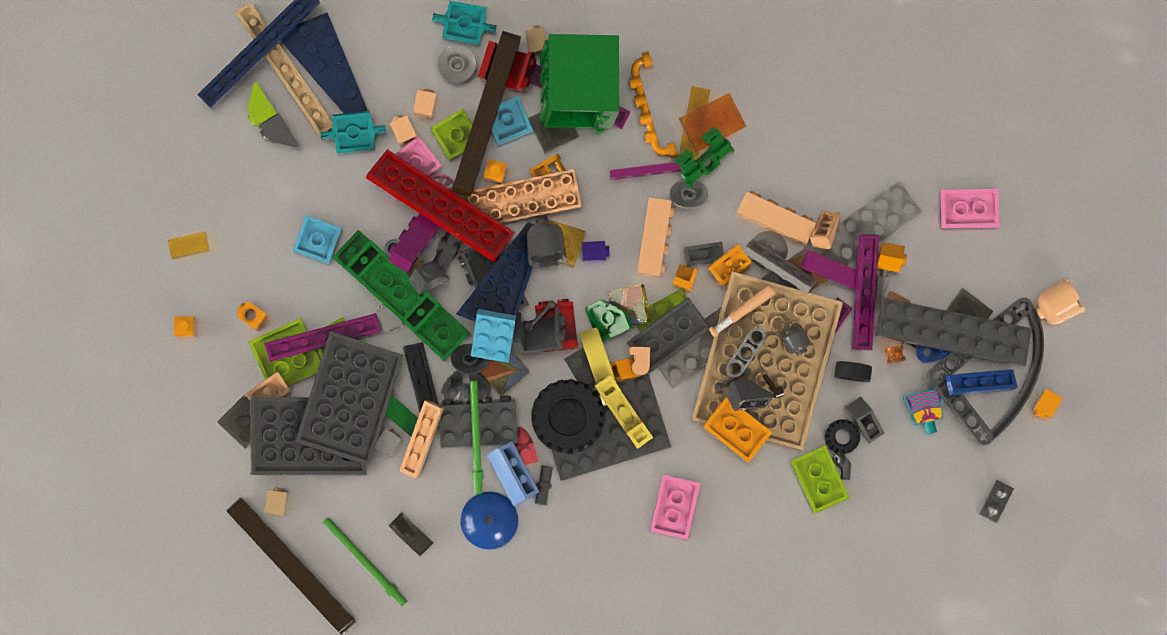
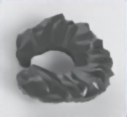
[441,371,491,403]

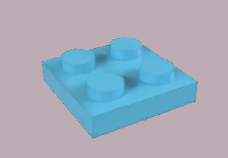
[492,96,533,146]
[293,215,342,264]

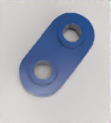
[916,345,950,363]

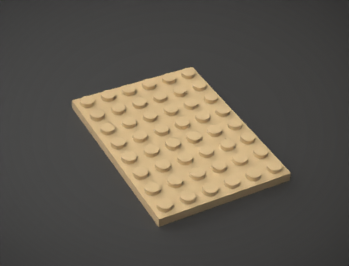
[691,271,843,451]

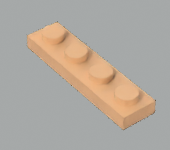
[399,400,444,478]

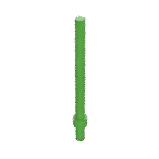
[470,380,484,494]
[323,517,407,606]

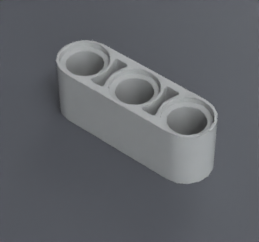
[726,328,766,378]

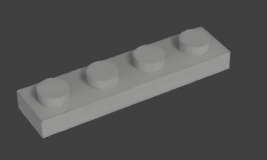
[743,239,817,293]

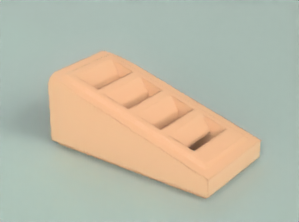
[810,211,840,249]

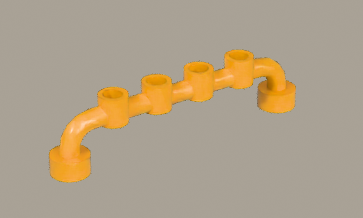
[629,51,678,158]

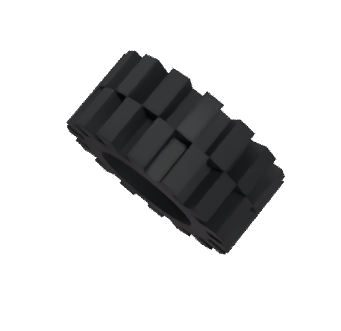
[825,419,861,454]

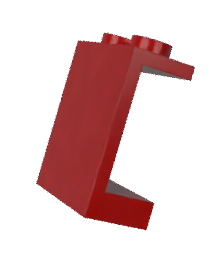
[478,41,536,92]
[535,299,578,353]

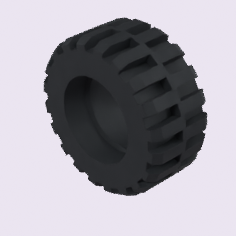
[531,379,605,454]

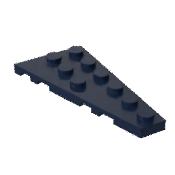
[281,13,368,113]
[456,222,535,322]

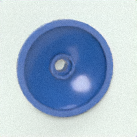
[460,492,518,550]

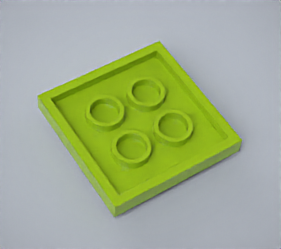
[248,318,320,387]

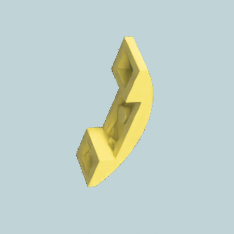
[579,327,616,406]
[594,375,653,449]

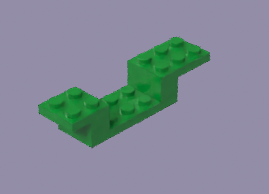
[332,230,471,361]

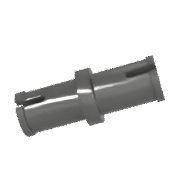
[535,465,553,505]

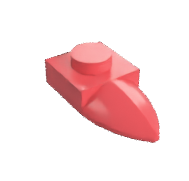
[514,426,538,465]

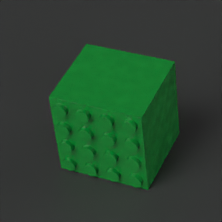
[540,34,619,134]

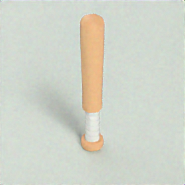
[708,285,776,338]

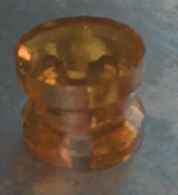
[884,345,906,364]

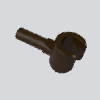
[763,374,784,398]

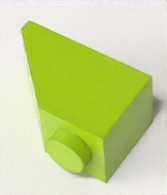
[247,82,277,129]

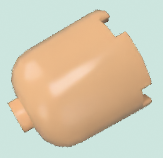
[1036,278,1085,325]

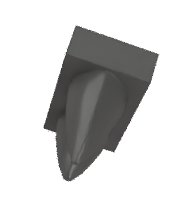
[979,480,1014,523]

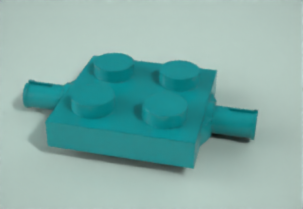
[432,0,497,46]
[321,111,386,153]

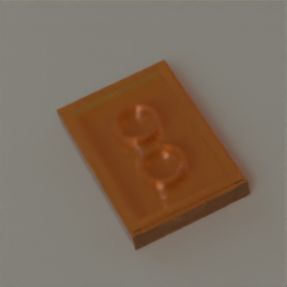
[679,93,747,152]

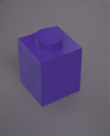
[582,241,610,263]

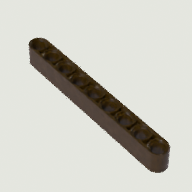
[452,31,521,197]
[226,497,357,635]

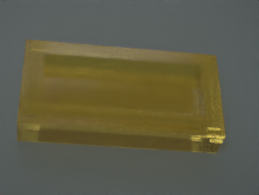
[168,232,210,259]

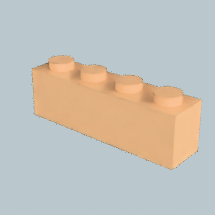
[736,191,816,246]
[637,197,675,278]

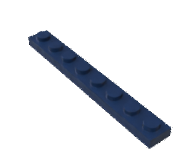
[197,0,320,109]

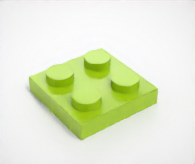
[430,109,473,161]

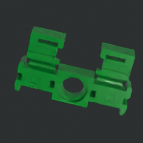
[674,126,734,188]

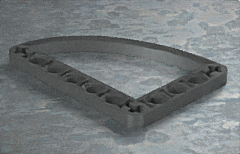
[927,298,1044,446]

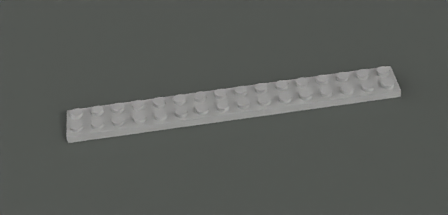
[658,181,922,388]

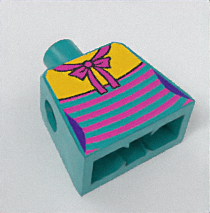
[903,389,943,435]

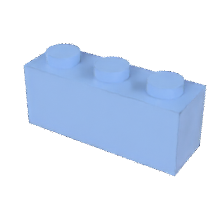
[487,441,539,506]

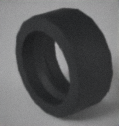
[834,361,872,382]

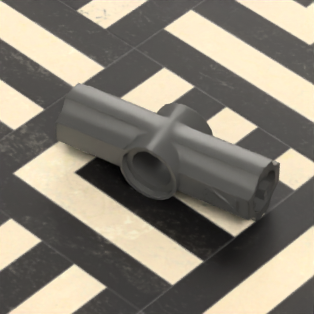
[432,232,461,272]

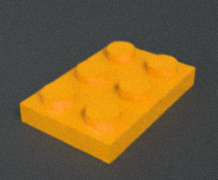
[703,397,772,463]

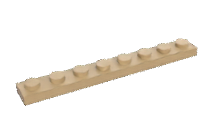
[235,1,333,137]

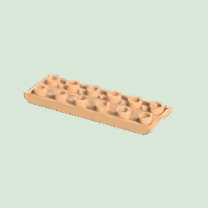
[464,169,582,224]

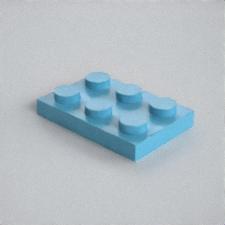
[471,309,516,363]

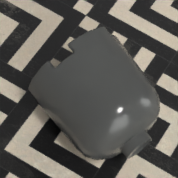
[527,220,567,268]

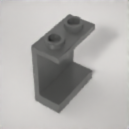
[513,307,566,355]

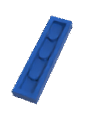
[945,369,1018,395]

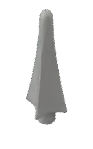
[874,269,891,321]

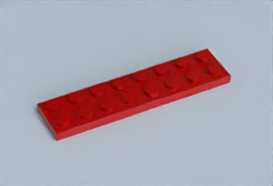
[366,149,515,262]

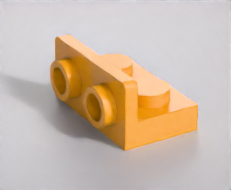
[707,244,752,286]

